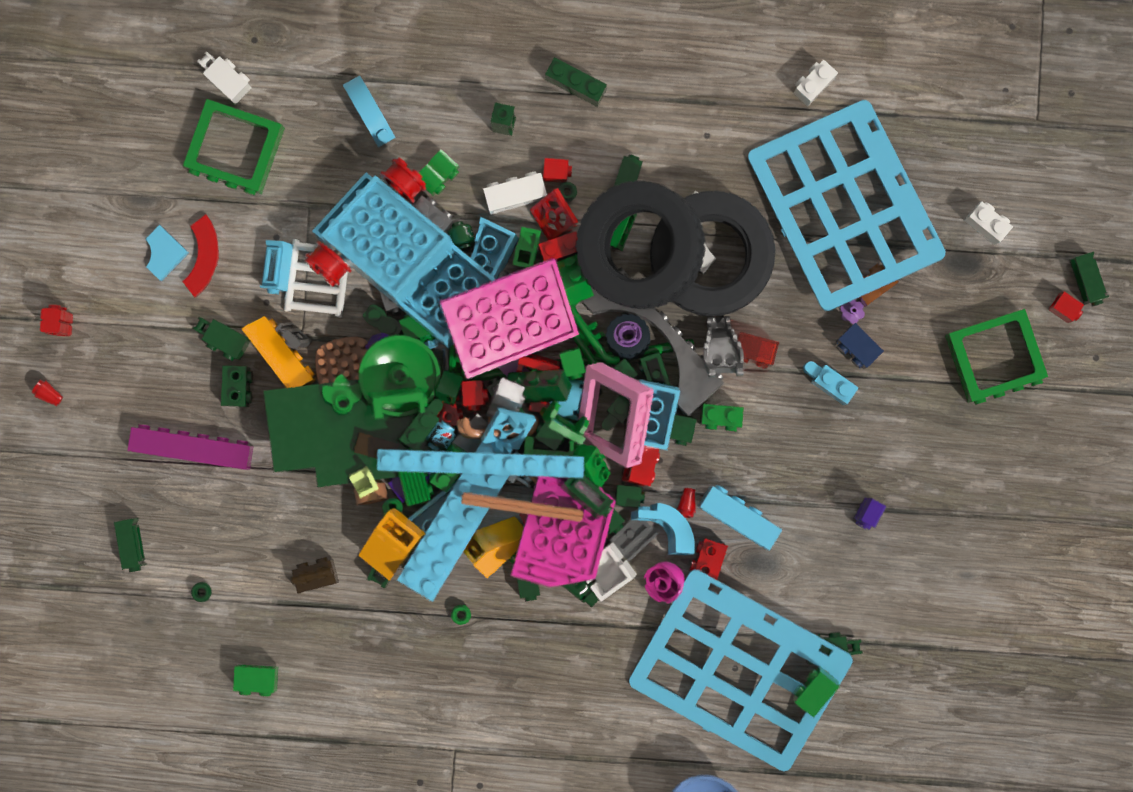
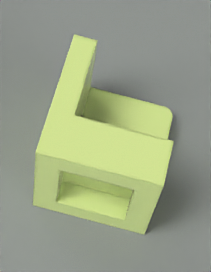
[348,466,379,498]

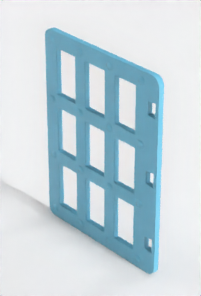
[748,100,946,311]
[629,569,852,771]

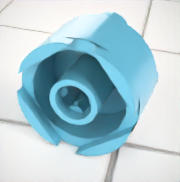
[550,378,584,421]

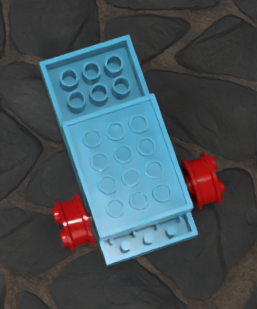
[304,157,496,349]

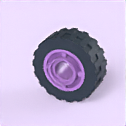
[606,314,650,360]

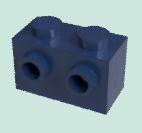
[836,323,884,369]

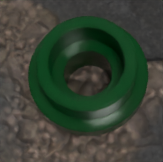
[558,182,577,202]
[191,582,212,602]

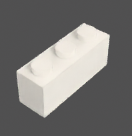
[483,171,547,215]

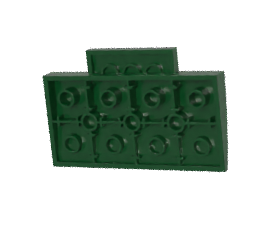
[263,379,435,487]

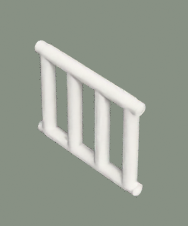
[284,239,349,318]

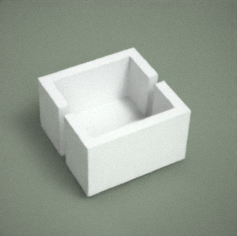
[586,542,637,601]

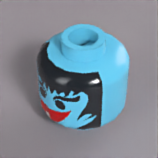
[426,420,456,451]

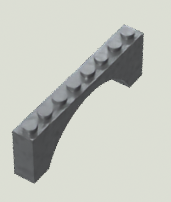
[581,268,724,417]

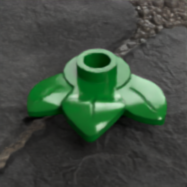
[322,374,363,414]

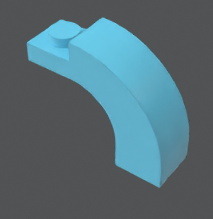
[343,75,396,147]
[631,503,695,556]

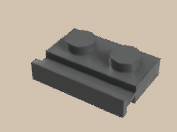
[275,322,312,349]
[609,520,658,561]

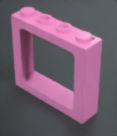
[578,362,654,468]

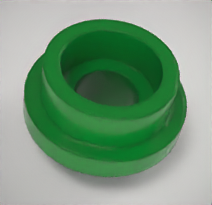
[451,605,471,625]

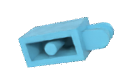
[803,361,858,405]

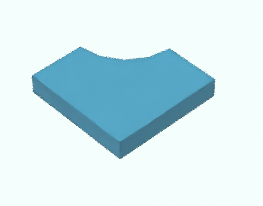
[146,225,189,281]

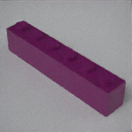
[127,424,254,470]

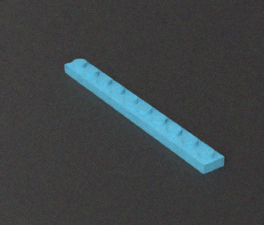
[377,449,584,478]

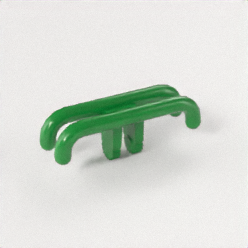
[570,302,620,367]

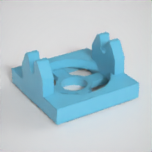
[481,408,536,454]

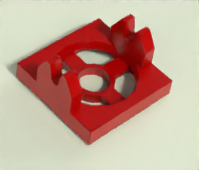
[529,188,578,240]
[516,353,561,372]

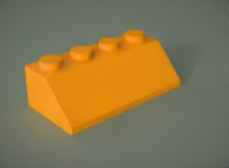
[242,316,316,388]

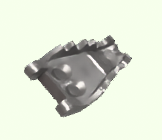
[703,316,744,378]

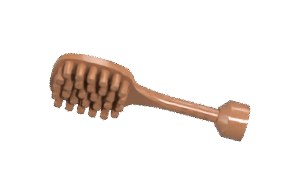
[315,337,388,506]

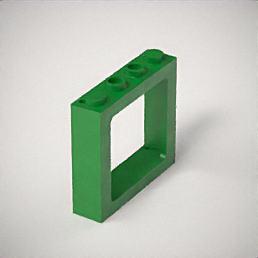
[183,99,285,196]
[945,309,1048,405]

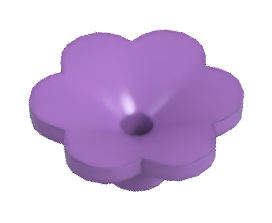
[840,300,865,324]

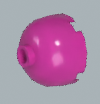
[644,562,685,603]

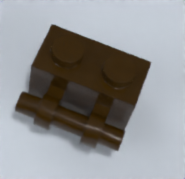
[291,557,339,594]

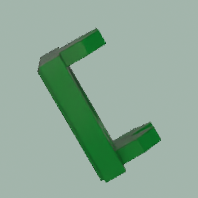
[540,400,590,444]

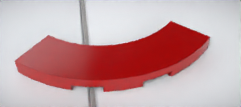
[182,214,219,298]

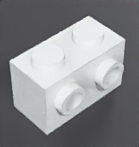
[793,60,838,107]
[964,202,1013,245]

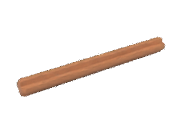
[461,492,583,522]

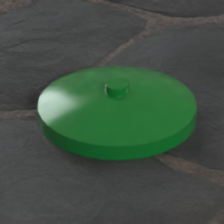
[358,335,440,416]

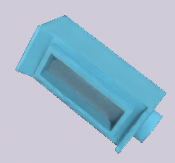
[260,240,293,294]

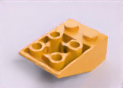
[358,508,426,581]
[463,516,524,578]

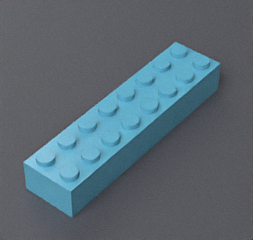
[397,442,509,601]

